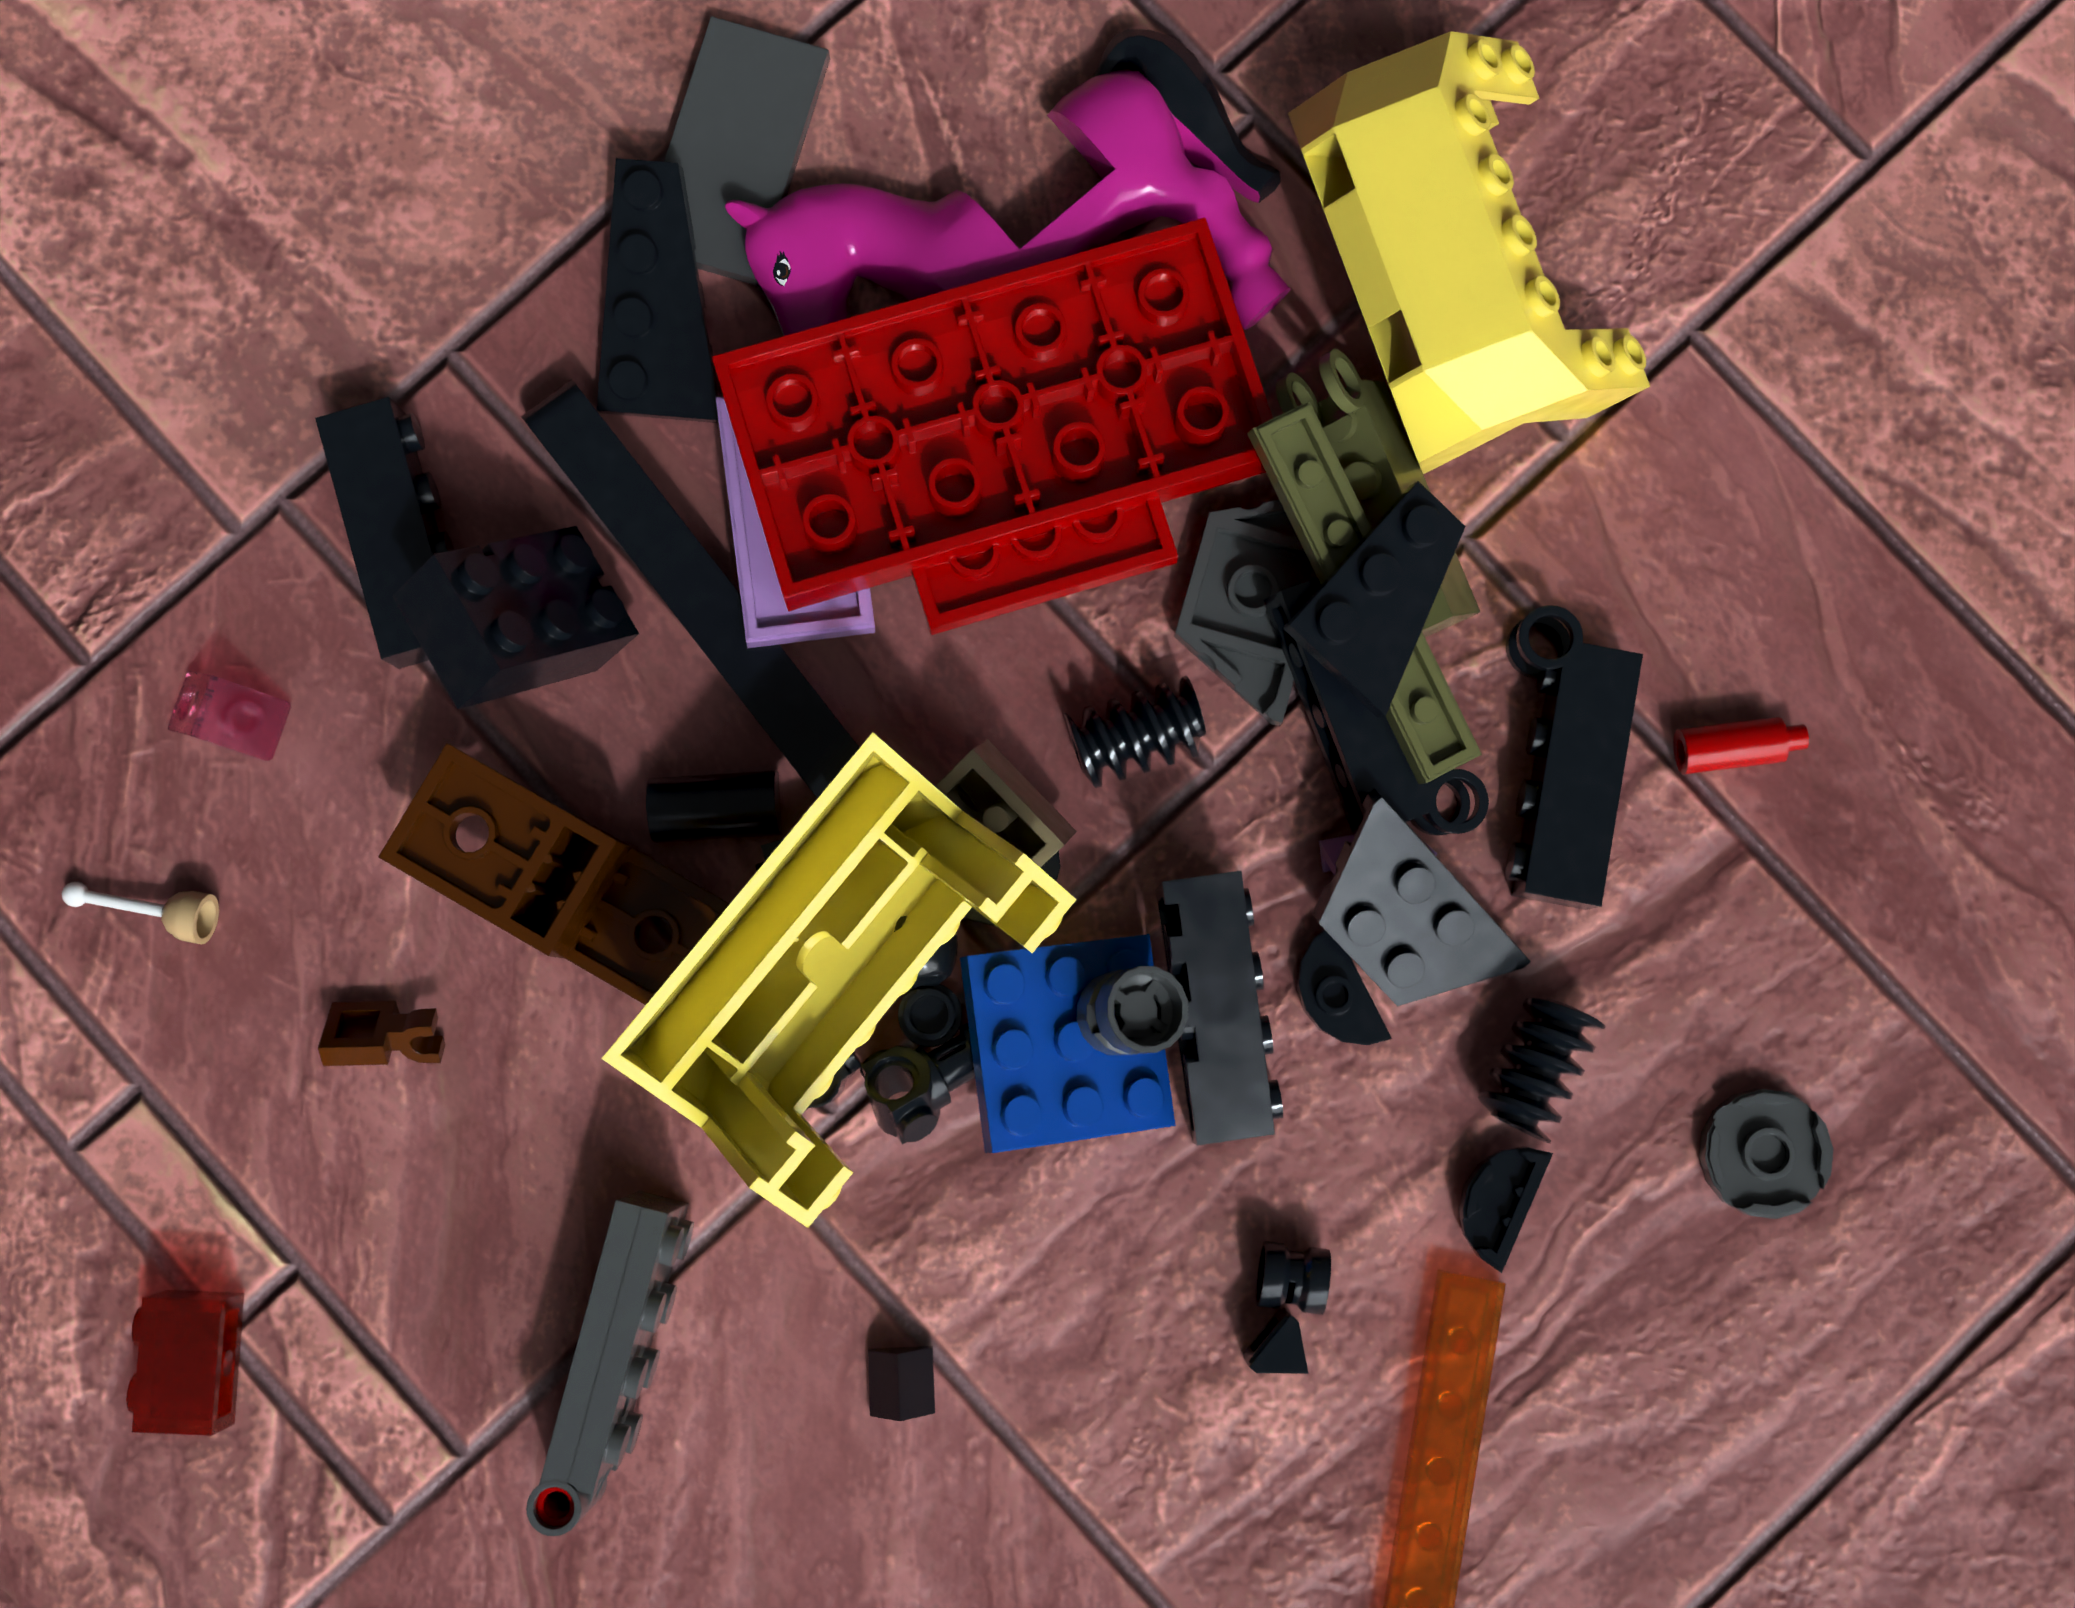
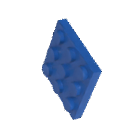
[960,934,1176,1153]

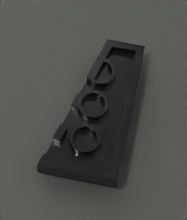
[597,158,719,423]

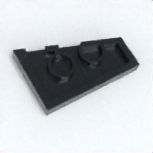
[1283,481,1466,718]

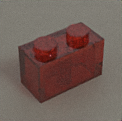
[126,1290,244,1436]

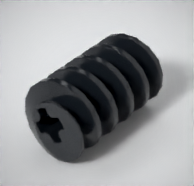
[1064,676,1206,788]
[1478,997,1606,1143]

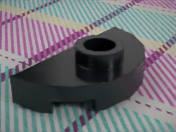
[1296,929,1392,1045]
[1458,1146,1553,1273]

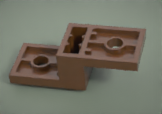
[378,743,730,1005]

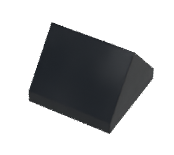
[1243,1307,1308,1374]
[868,1346,935,1421]

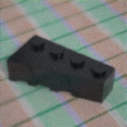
[1155,870,1283,1146]

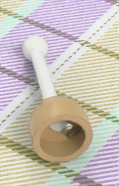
[62,882,219,945]

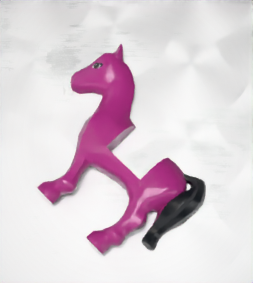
[725,29,1291,336]

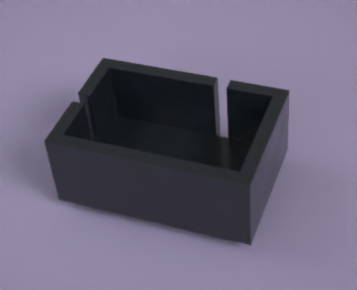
[393,526,639,710]

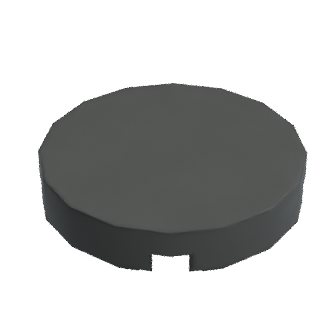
[1699,1088,1834,1219]

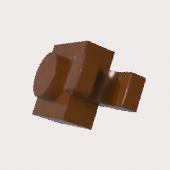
[318,1001,445,1066]

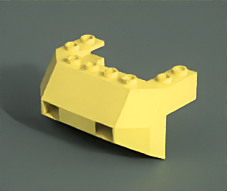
[1288,31,1650,475]
[601,732,1076,1228]

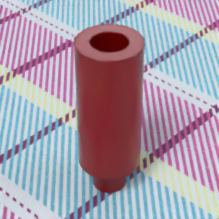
[1673,717,1809,775]

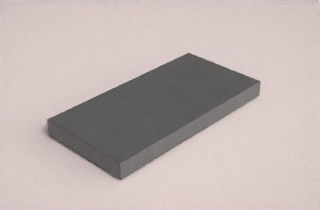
[664,16,830,286]

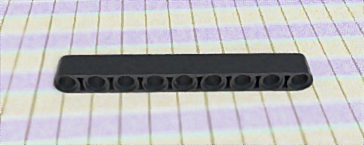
[521,379,860,798]

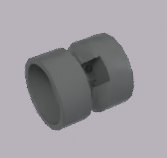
[1077,966,1188,1056]

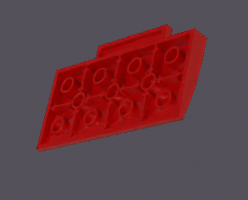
[712,217,1273,635]

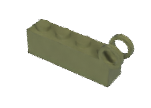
[1276,349,1480,637]

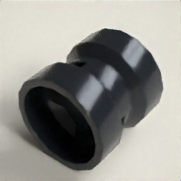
[1256,1241,1331,1315]

